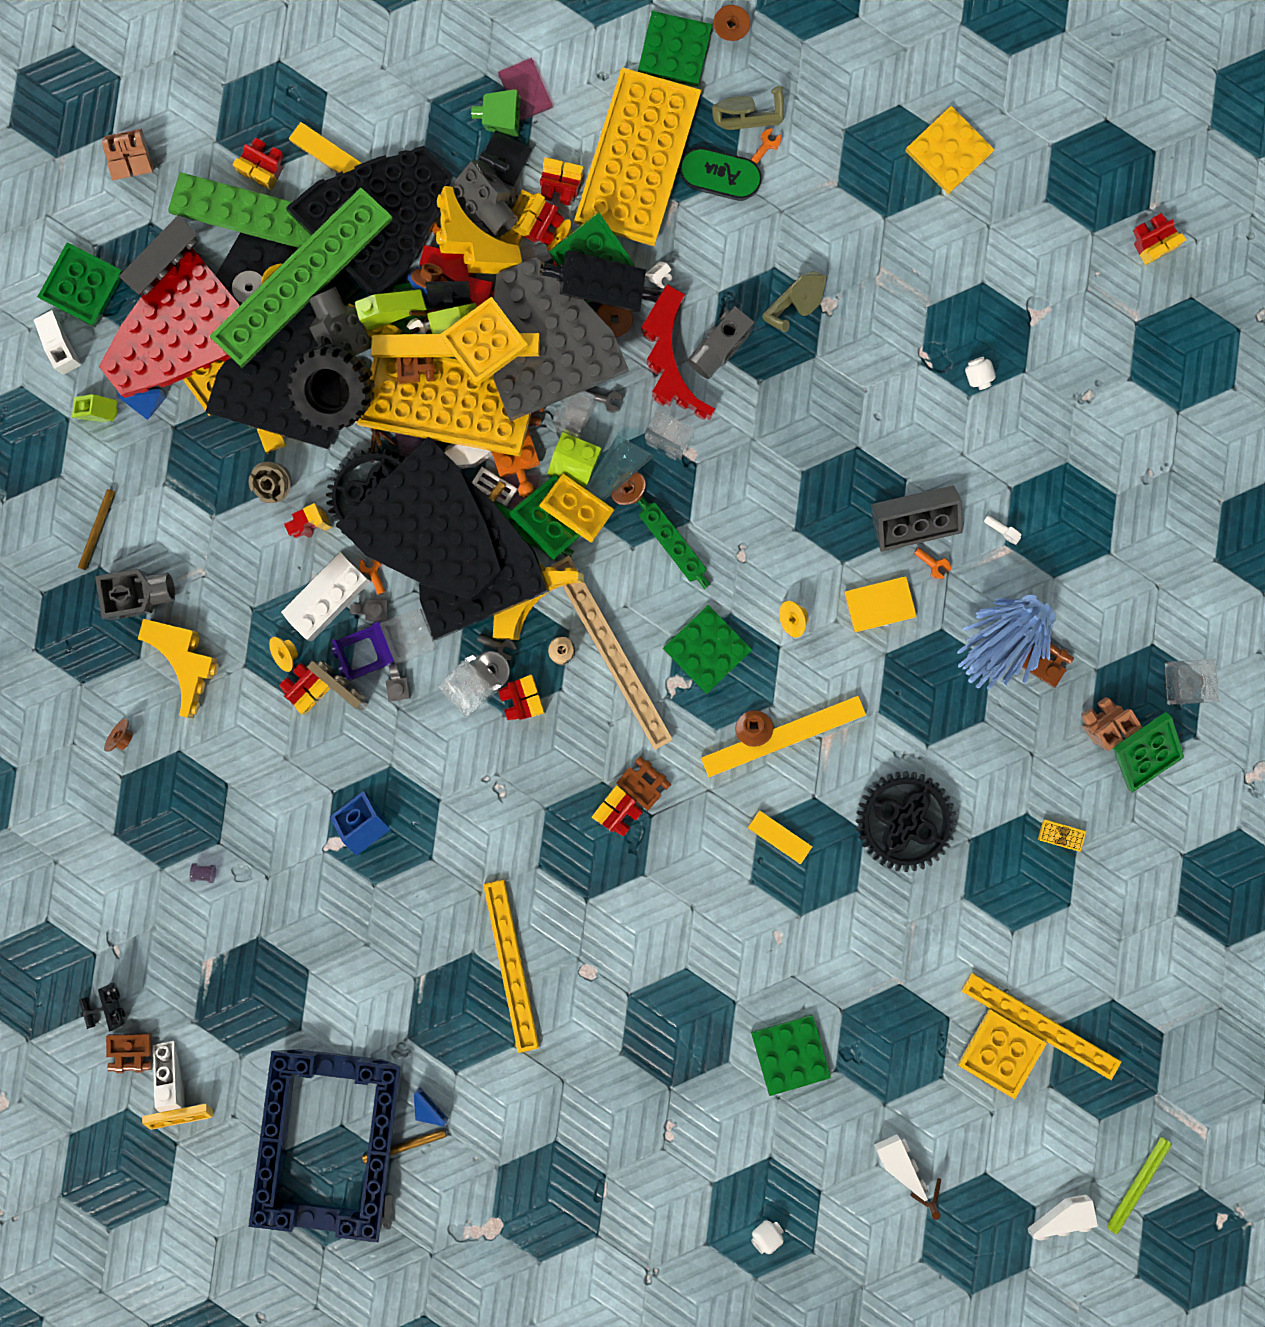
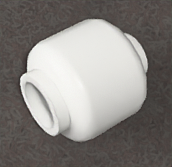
[965,357,996,390]
[751,1220,784,1254]

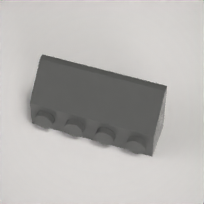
[119,215,198,296]
[871,485,962,552]

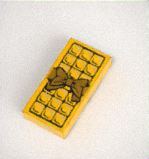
[1038,819,1086,852]

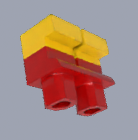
[232,138,284,191]
[540,157,584,206]
[513,193,564,245]
[1133,213,1186,266]
[284,503,332,539]
[279,663,331,715]
[498,675,545,720]
[591,785,643,836]

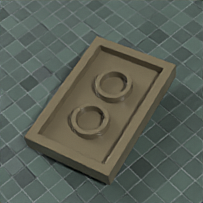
[307,661,369,710]

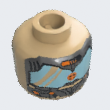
[548,637,576,665]

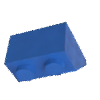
[330,791,391,856]

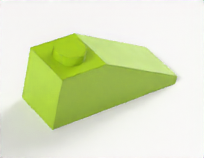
[355,290,427,331]

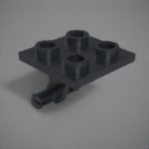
[479,130,533,187]
[79,983,126,1032]

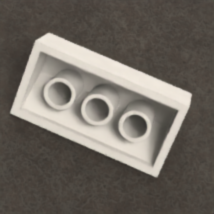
[281,552,371,642]

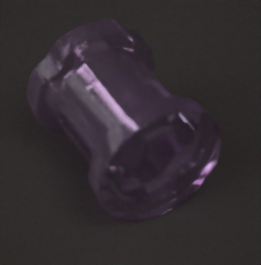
[189,863,216,883]

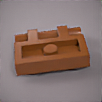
[396,357,436,384]
[1022,641,1074,688]
[616,756,671,811]
[106,1033,153,1073]

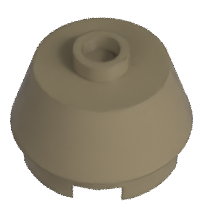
[249,462,291,503]

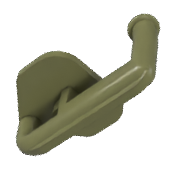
[712,86,784,130]
[762,271,826,332]

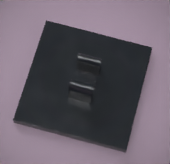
[425,281,472,308]

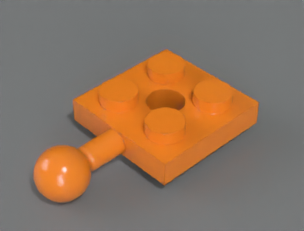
[491,429,540,498]

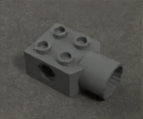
[450,160,518,237]
[309,287,372,355]
[687,306,755,379]
[95,569,175,620]

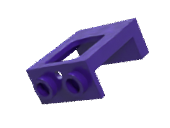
[331,621,398,681]

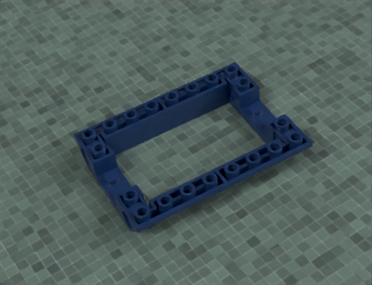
[248,1049,401,1243]

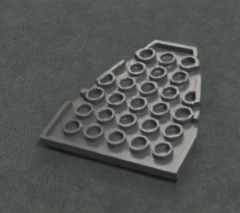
[494,257,629,421]

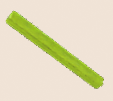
[1107,1137,1172,1234]

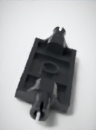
[539,250,661,312]

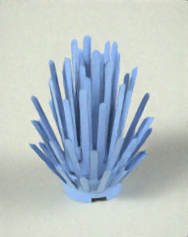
[957,595,1056,689]

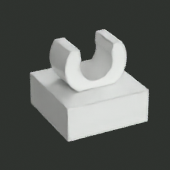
[645,261,673,289]

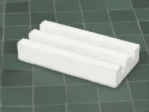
[472,467,518,507]

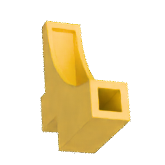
[436,186,522,274]
[493,563,584,640]
[138,619,219,718]

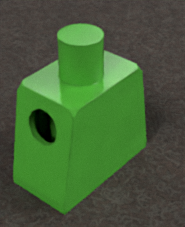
[471,90,521,136]

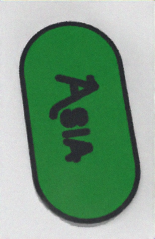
[680,147,762,201]

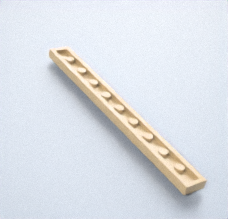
[551,556,673,750]

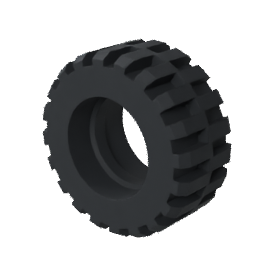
[287,344,375,431]

